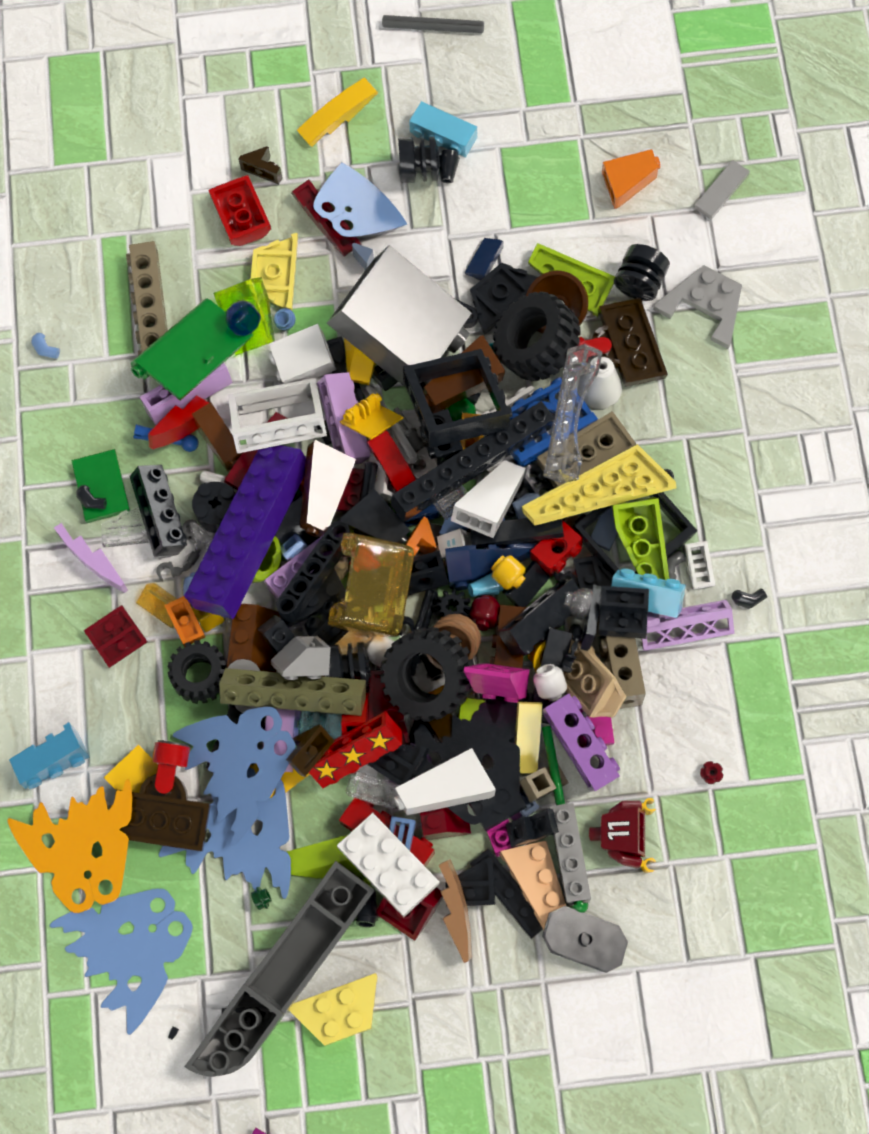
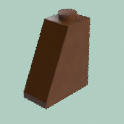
[192,402,243,472]

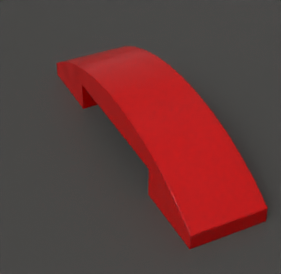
[366,430,416,492]

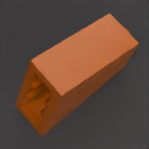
[602,149,661,209]

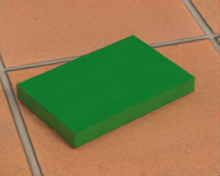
[71,449,130,523]

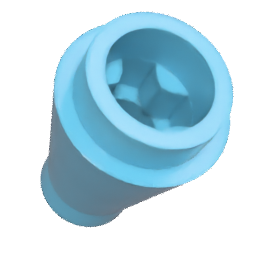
[468,573,504,597]

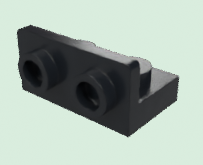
[304,594,360,645]

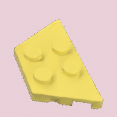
[250,233,298,311]
[289,973,378,1046]

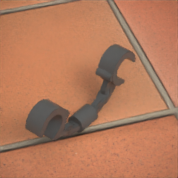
[156,520,201,581]

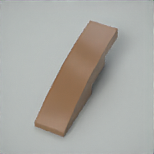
[439,859,472,963]

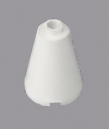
[578,357,622,410]

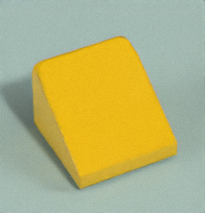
[192,608,225,632]

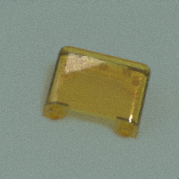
[328,533,414,637]

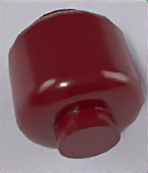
[469,595,500,631]

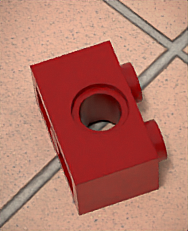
[530,520,582,577]

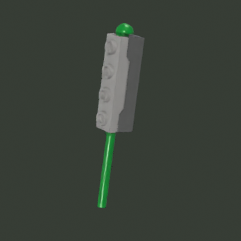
[542,726,591,913]

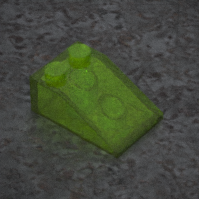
[213,277,275,355]

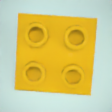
[340,393,403,439]

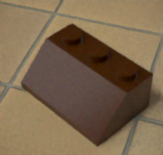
[227,604,281,673]

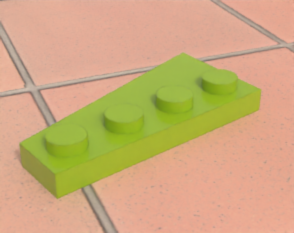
[528,243,615,318]

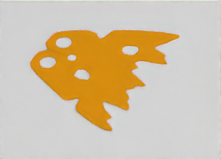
[7,779,132,913]

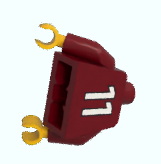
[589,798,656,873]

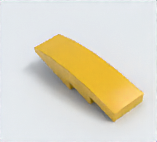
[297,77,378,147]

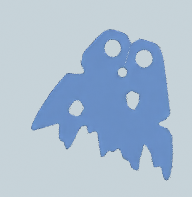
[173,707,295,846]
[159,767,291,899]
[50,889,193,1035]

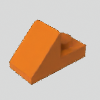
[396,516,436,561]
[164,596,205,647]

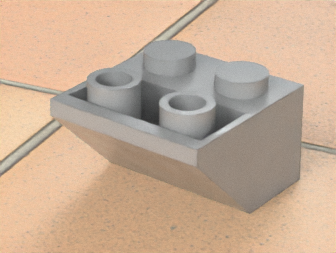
[271,636,330,680]

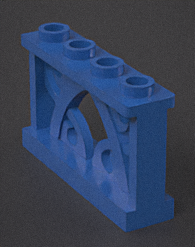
[510,376,598,467]

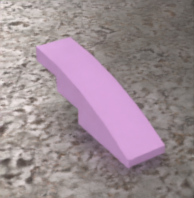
[54,523,128,593]

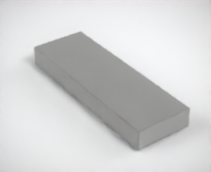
[694,160,750,220]

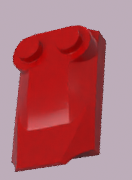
[208,175,271,246]

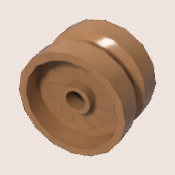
[426,614,481,670]

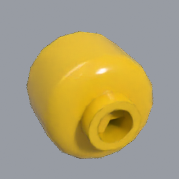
[491,555,526,590]

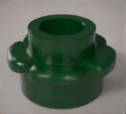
[251,887,272,910]

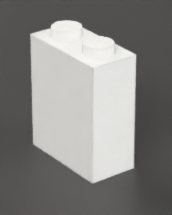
[269,324,337,384]

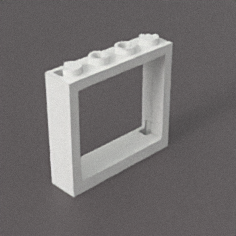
[228,378,327,453]

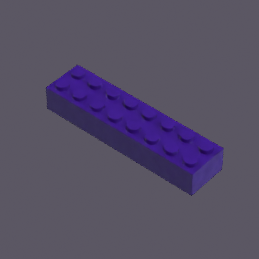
[184,445,306,619]

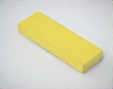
[515,702,543,774]

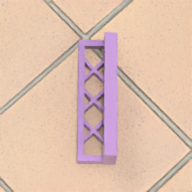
[641,600,735,651]

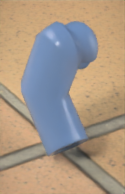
[31,333,60,359]

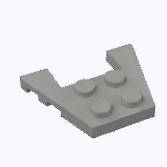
[653,265,742,349]

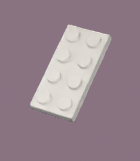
[337,813,440,917]

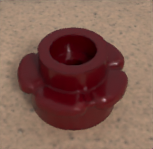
[700,761,723,784]

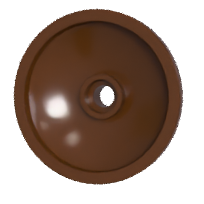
[526,270,588,334]

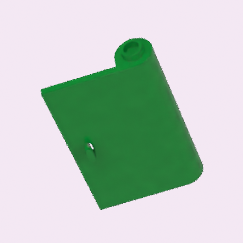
[131,298,253,401]

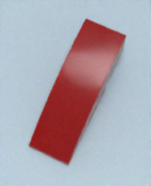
[148,395,209,449]

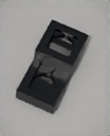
[506,809,559,847]

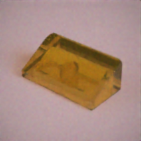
[136,583,177,628]

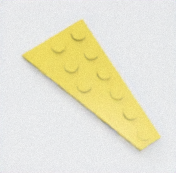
[522,444,677,525]

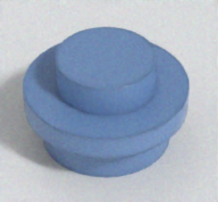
[274,308,296,330]

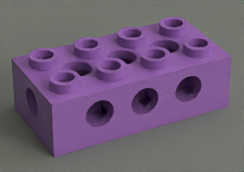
[542,694,620,792]

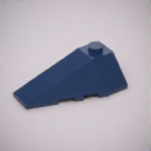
[445,543,537,591]

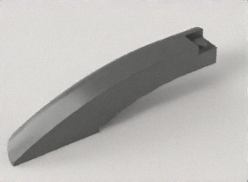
[184,861,375,1077]

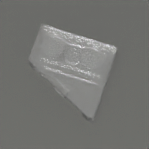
[101,507,149,548]

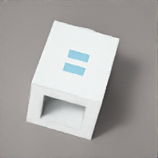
[437,529,472,560]

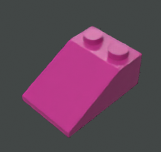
[464,663,529,703]

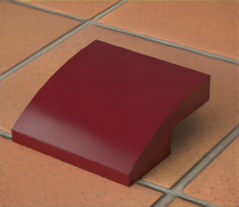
[83,605,148,668]

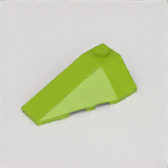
[612,497,669,580]
[286,835,371,884]

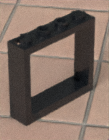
[403,349,513,448]
[573,492,698,576]

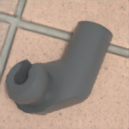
[667,551,685,580]

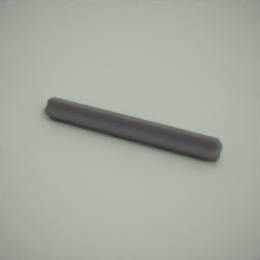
[382,15,484,33]

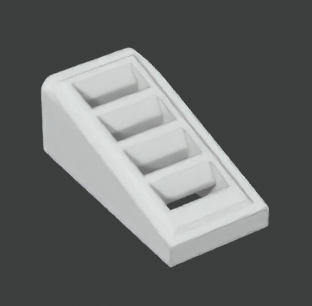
[682,541,715,590]

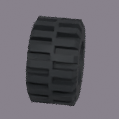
[168,640,227,704]

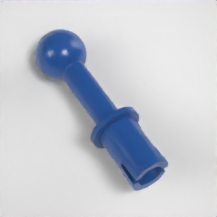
[133,424,199,452]

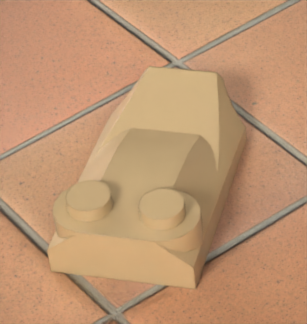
[563,639,626,718]

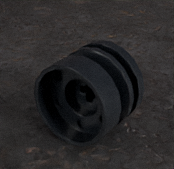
[398,135,440,183]
[614,244,670,301]
[326,641,371,690]

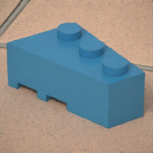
[9,722,90,789]

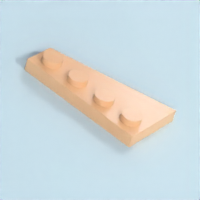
[499,841,566,930]

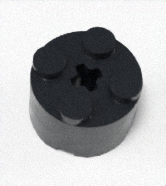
[192,482,235,533]

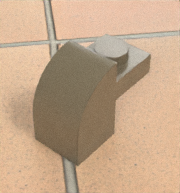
[520,764,569,803]

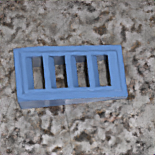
[281,533,307,560]

